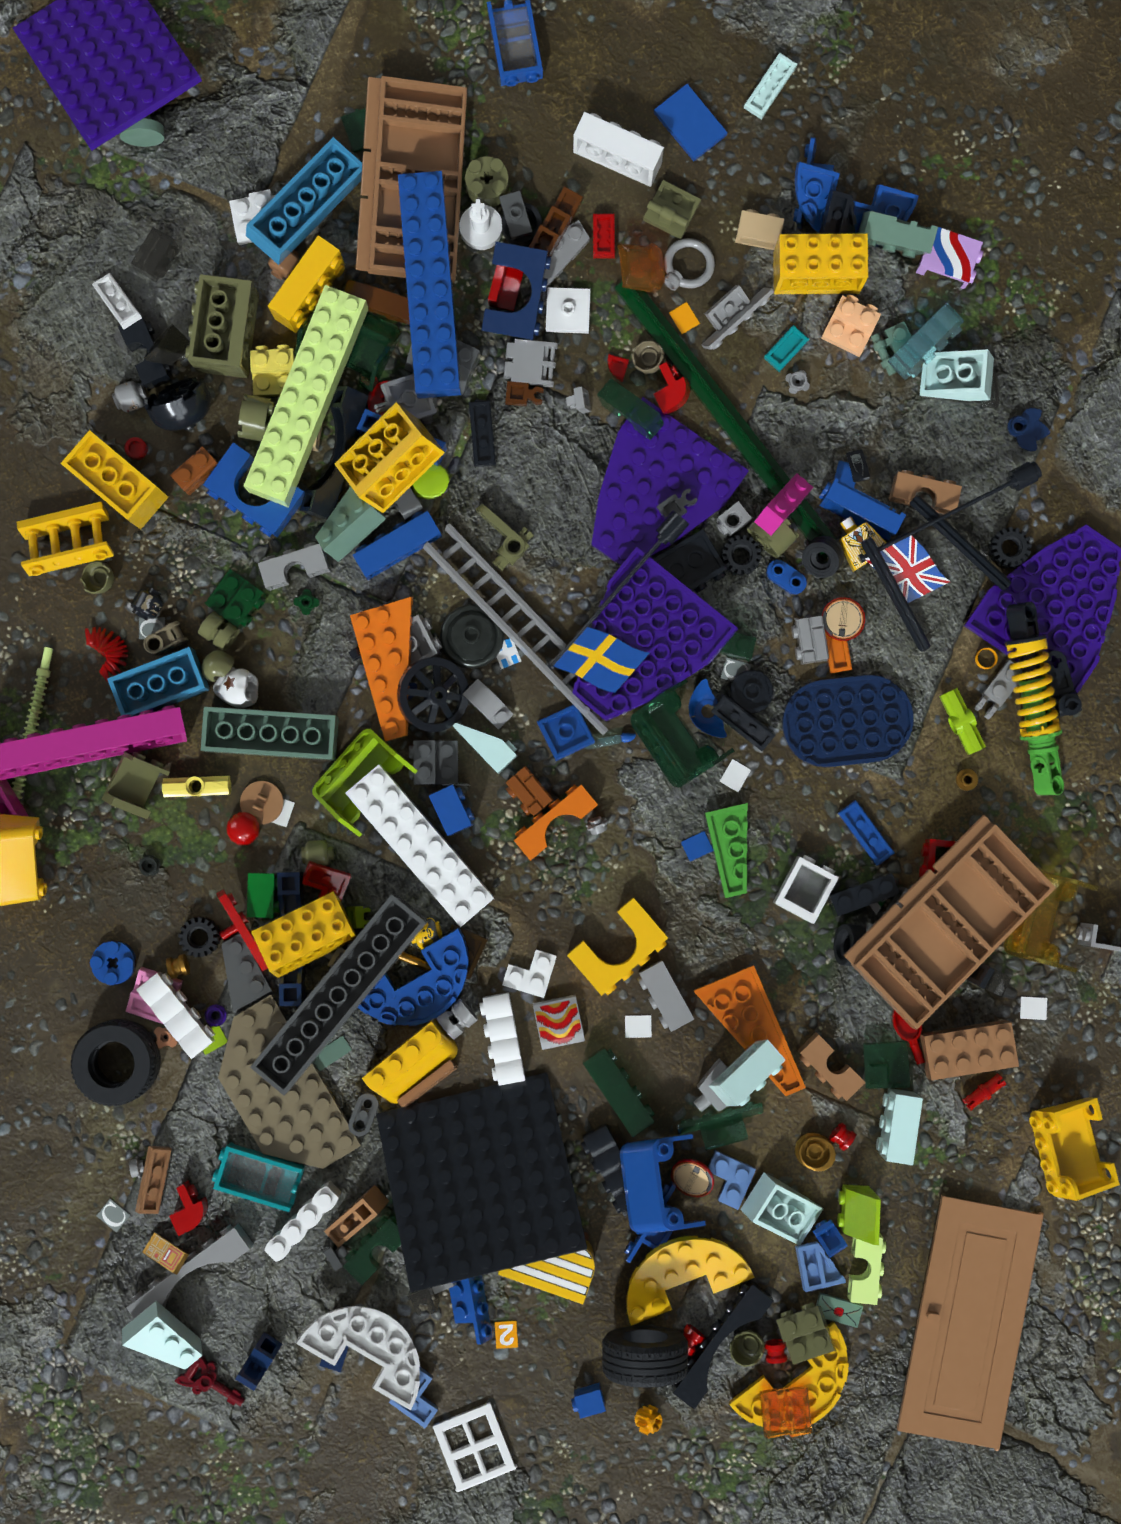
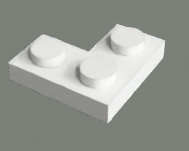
[502,949,557,998]

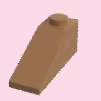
[324,1185,389,1248]

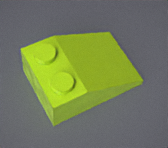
[837,1185,881,1245]

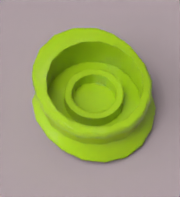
[411,464,449,500]

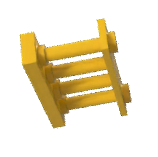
[17,502,114,576]

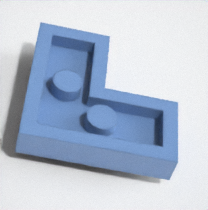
[708,1150,756,1210]
[389,1367,439,1428]

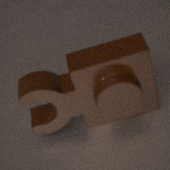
[505,381,544,407]

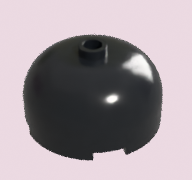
[143,377,211,431]

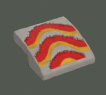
[533,995,585,1050]

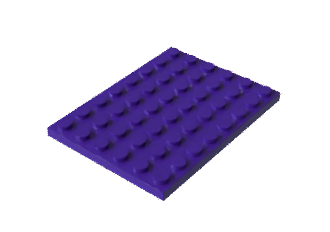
[13,0,202,151]

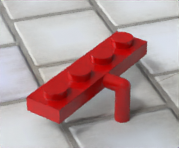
[216,889,268,972]

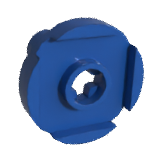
[90,941,136,985]

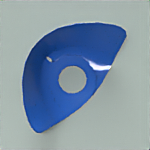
[689,679,727,738]

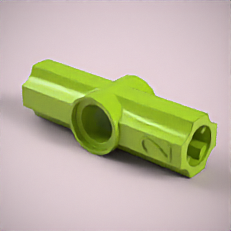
[939,688,986,755]

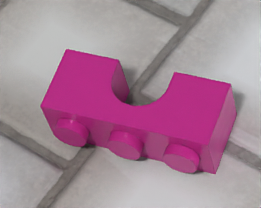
[754,473,813,536]

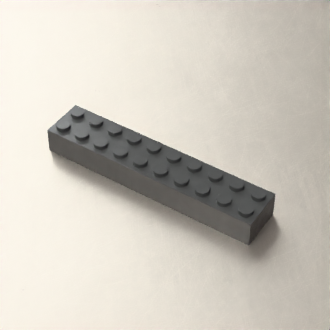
[250,893,429,1096]

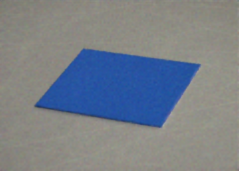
[834,460,856,488]
[681,831,713,861]

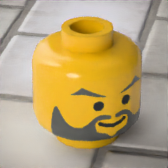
[412,918,443,949]

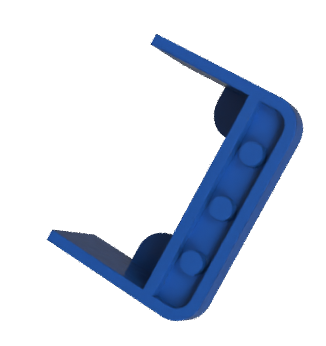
[620,1134,706,1233]

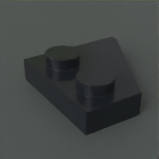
[819,190,857,234]

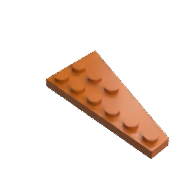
[350,597,413,742]
[693,965,806,1096]

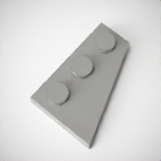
[544,220,590,290]

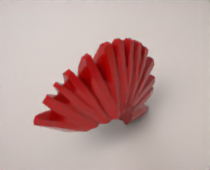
[85,627,128,683]

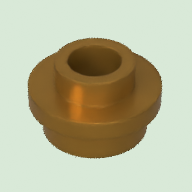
[956,769,978,791]

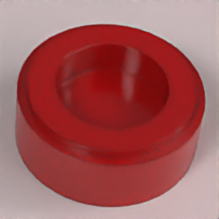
[125,437,148,460]

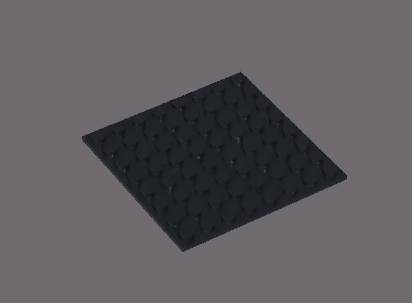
[376,1073,588,1293]

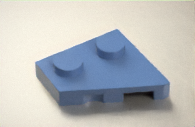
[795,1241,846,1292]

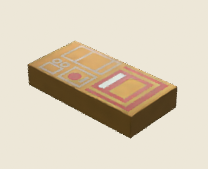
[142,1232,189,1275]

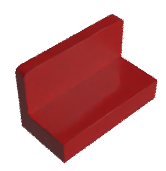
[488,265,524,312]

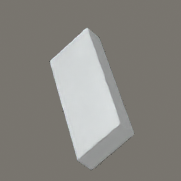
[92,273,142,329]

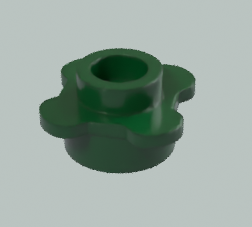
[293,589,320,615]

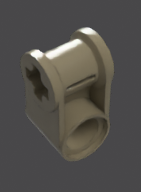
[143,621,188,655]

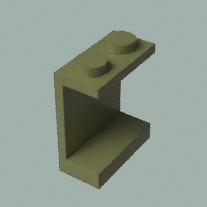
[102,751,170,819]

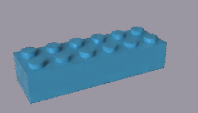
[246,137,362,265]

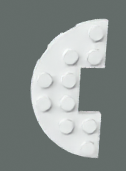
[295,1306,420,1410]

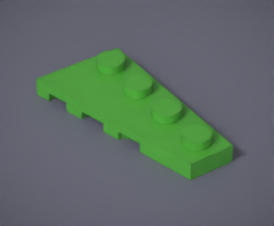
[705,803,748,898]

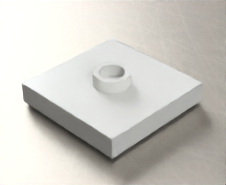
[546,287,590,334]

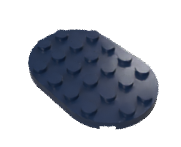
[782,675,914,767]

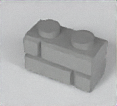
[791,616,829,664]

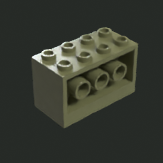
[185,274,259,378]

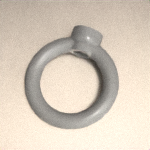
[663,238,715,291]

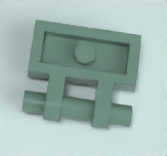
[871,322,923,376]

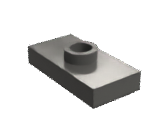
[499,191,532,240]

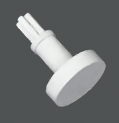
[459,199,503,250]

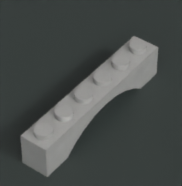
[126,1223,254,1318]

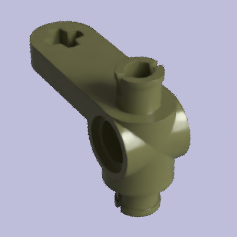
[476,503,534,571]

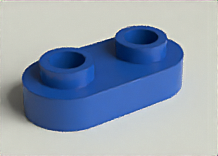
[766,560,807,595]

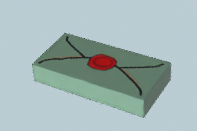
[816,1292,863,1328]

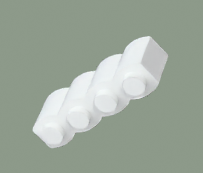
[136,972,215,1059]
[479,992,525,1086]
[265,1181,342,1262]

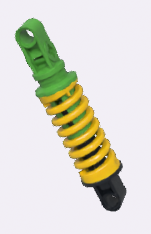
[1004,602,1064,795]

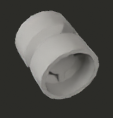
[437,998,478,1039]

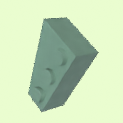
[858,211,938,258]
[315,486,386,562]

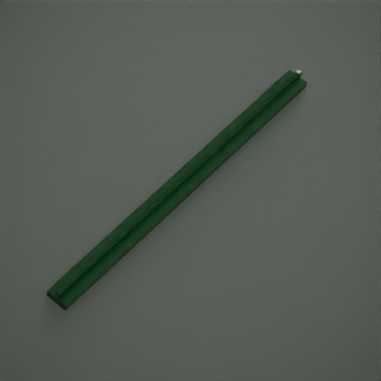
[614,274,836,560]

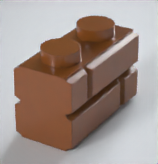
[170,446,218,496]
[505,766,554,816]

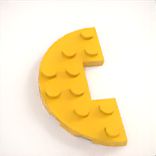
[626,1236,755,1326]
[729,1321,849,1431]

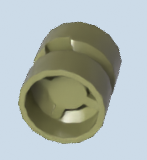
[198,611,240,651]

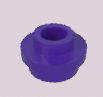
[205,1004,227,1027]

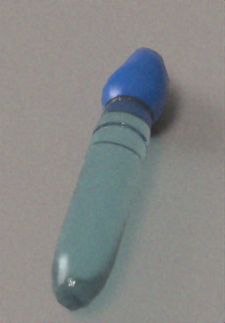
[585,733,636,749]

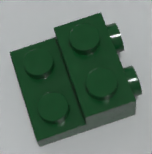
[205,569,266,629]

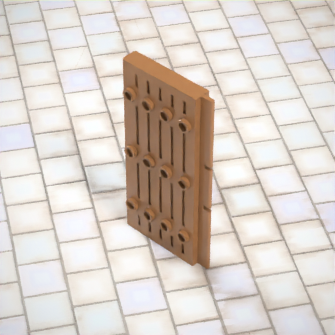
[356,76,467,283]
[844,815,1056,1030]

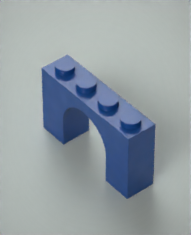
[203,443,305,538]

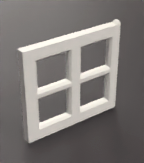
[433,1402,517,1492]

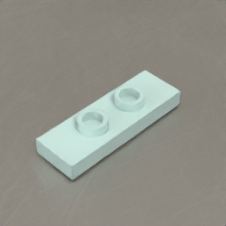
[744,53,797,120]

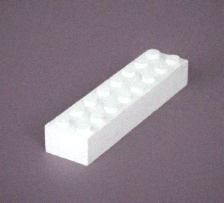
[345,764,494,927]

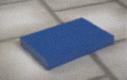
[654,84,727,162]

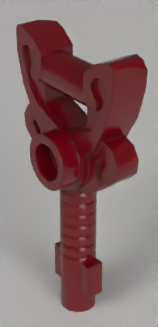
[175,1355,245,1406]

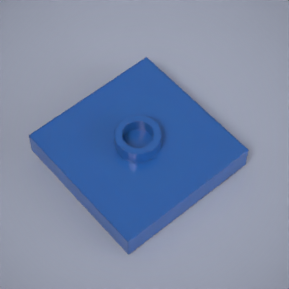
[537,705,595,761]

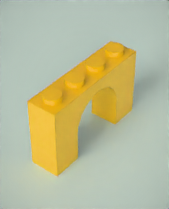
[567,898,668,996]

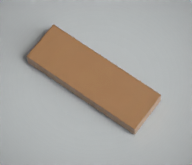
[397,1060,458,1107]
[135,1146,172,1214]

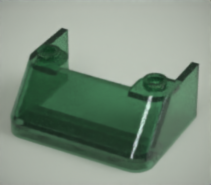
[631,679,735,788]

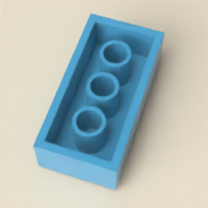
[107,647,210,717]

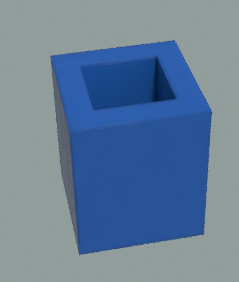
[571,1383,606,1419]

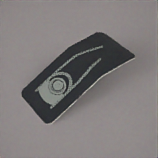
[846,449,870,482]

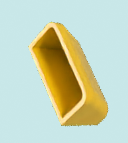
[362,1018,458,1104]

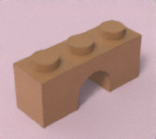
[889,470,962,516]
[797,1032,866,1101]

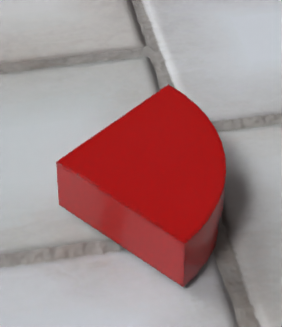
[607,354,629,382]

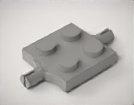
[374,374,437,419]

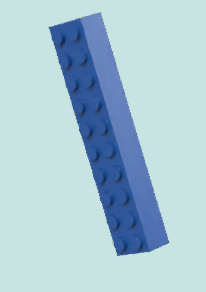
[398,171,461,399]

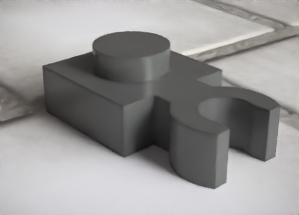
[656,488,698,519]

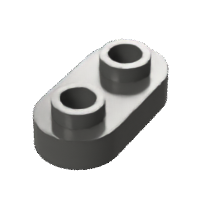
[348,1092,379,1136]

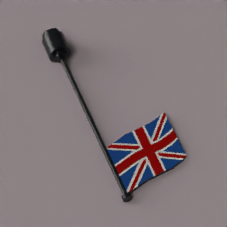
[858,461,1042,603]

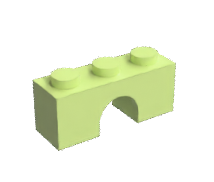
[847,1233,886,1305]

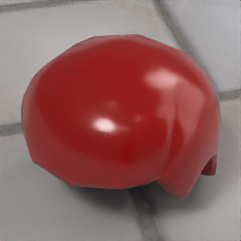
[226,812,260,846]

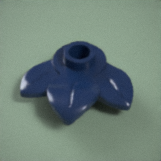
[1007,408,1050,452]

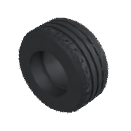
[70,1019,161,1106]
[602,1325,688,1388]

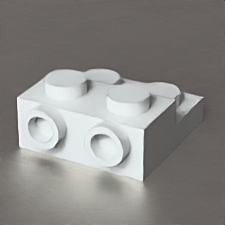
[229,189,275,245]

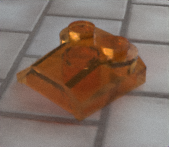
[617,244,665,293]

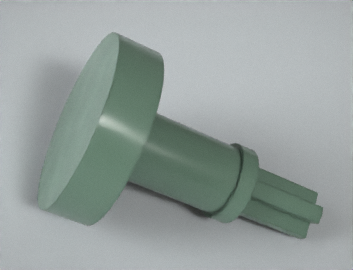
[120,114,164,147]

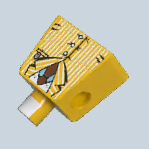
[839,517,886,572]

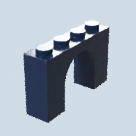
[482,242,552,340]

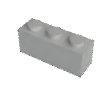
[637,960,694,1032]

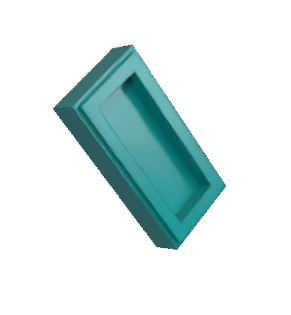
[764,325,809,373]

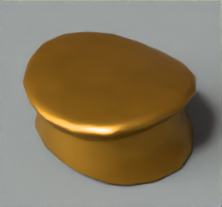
[795,1133,836,1171]

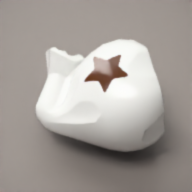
[213,667,259,708]

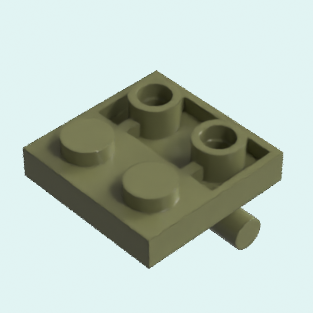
[643,180,701,240]

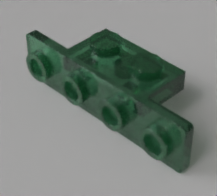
[677,1102,764,1150]

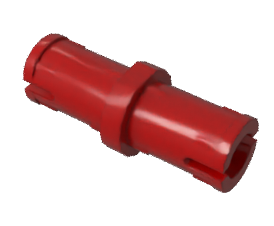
[962,1073,1006,1111]

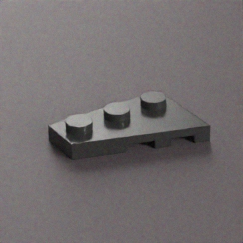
[221,934,273,1012]

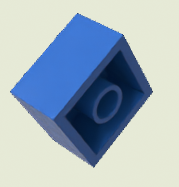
[429,784,475,836]

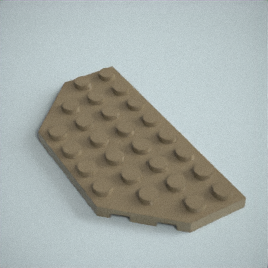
[218,994,362,1169]

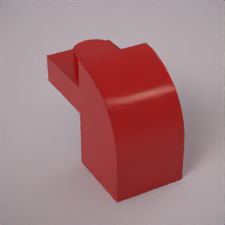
[653,362,690,415]
[169,1180,208,1236]

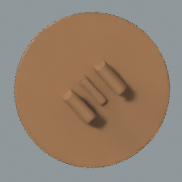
[240,781,284,824]

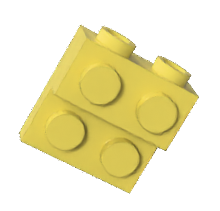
[250,345,296,397]

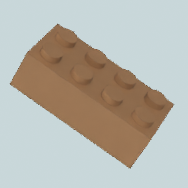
[919,1020,1019,1081]

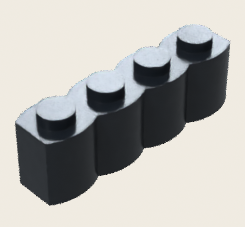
[581,1123,628,1217]

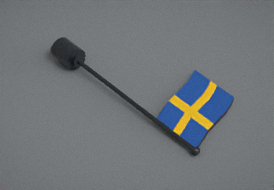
[548,510,689,693]

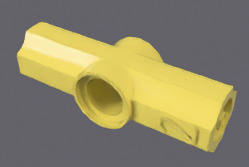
[162,776,231,797]

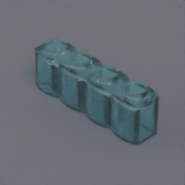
[887,302,964,380]

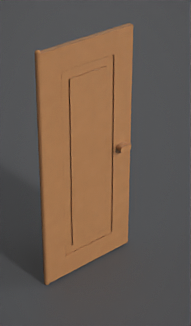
[897,1195,1044,1451]

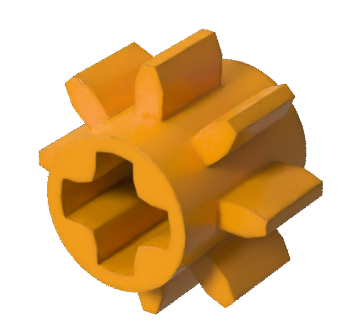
[635,1404,662,1435]

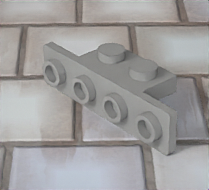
[701,285,774,350]

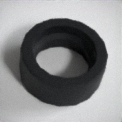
[501,202,542,247]
[833,924,866,966]

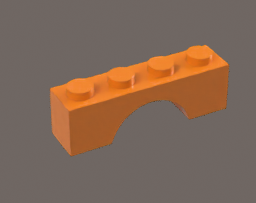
[514,785,598,861]

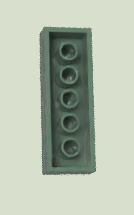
[200,707,339,761]

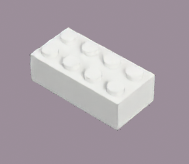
[573,112,664,187]

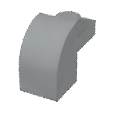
[463,679,514,730]

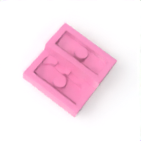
[126,967,183,1024]

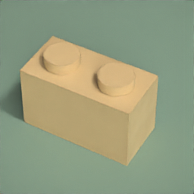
[735,209,784,250]

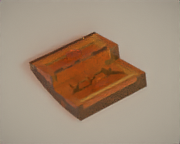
[760,1387,812,1439]

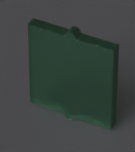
[341,108,366,153]

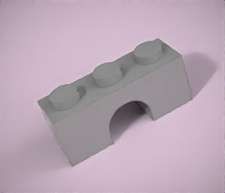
[258,542,331,591]

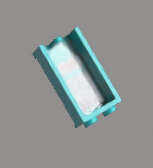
[212,1142,306,1212]

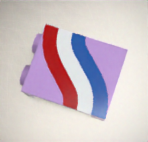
[916,227,984,289]

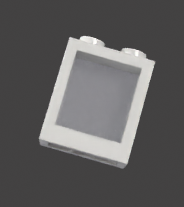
[773,855,839,924]

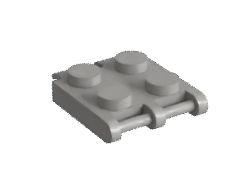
[504,339,558,387]

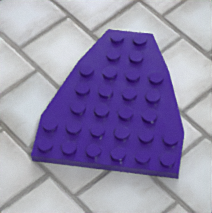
[591,397,749,566]
[964,525,1121,693]
[572,547,738,721]

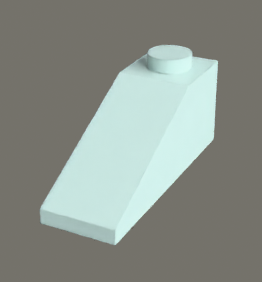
[453,723,517,774]

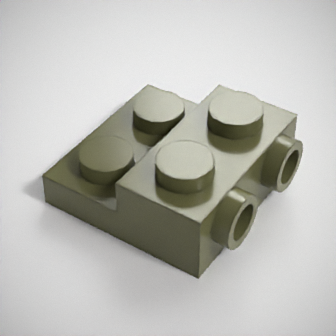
[776,1303,836,1365]

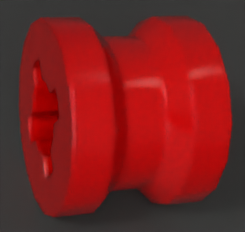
[829,1122,857,1151]
[764,1339,788,1364]

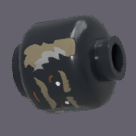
[131,587,164,621]

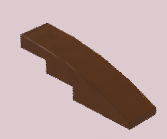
[529,186,584,256]
[344,280,410,325]

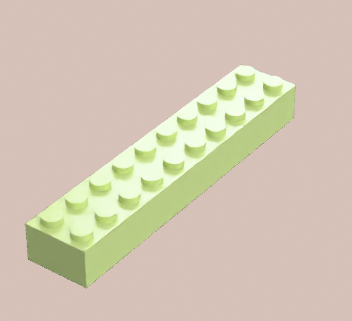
[244,285,368,508]

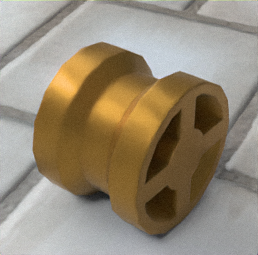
[166,954,190,979]

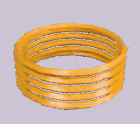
[975,647,998,669]

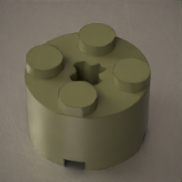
[465,157,509,208]
[237,394,275,441]
[747,517,799,558]

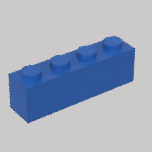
[353,511,442,580]

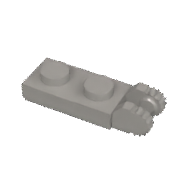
[974,660,1021,719]

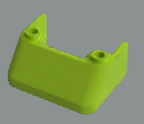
[312,729,418,837]

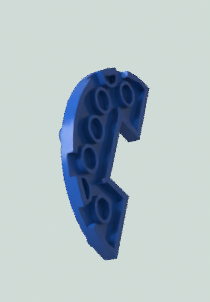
[795,162,919,234]
[358,928,469,1026]

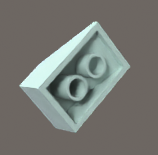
[920,349,994,401]
[740,1172,823,1245]

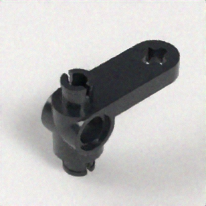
[1044,650,1082,717]

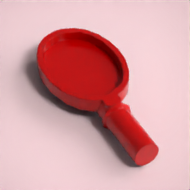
[892,1010,925,1065]

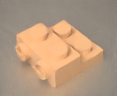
[821,295,881,357]

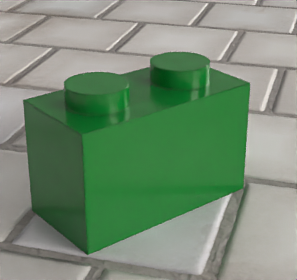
[247,873,280,918]

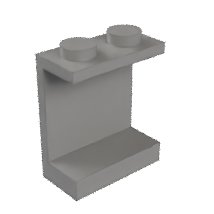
[1076,922,1121,952]

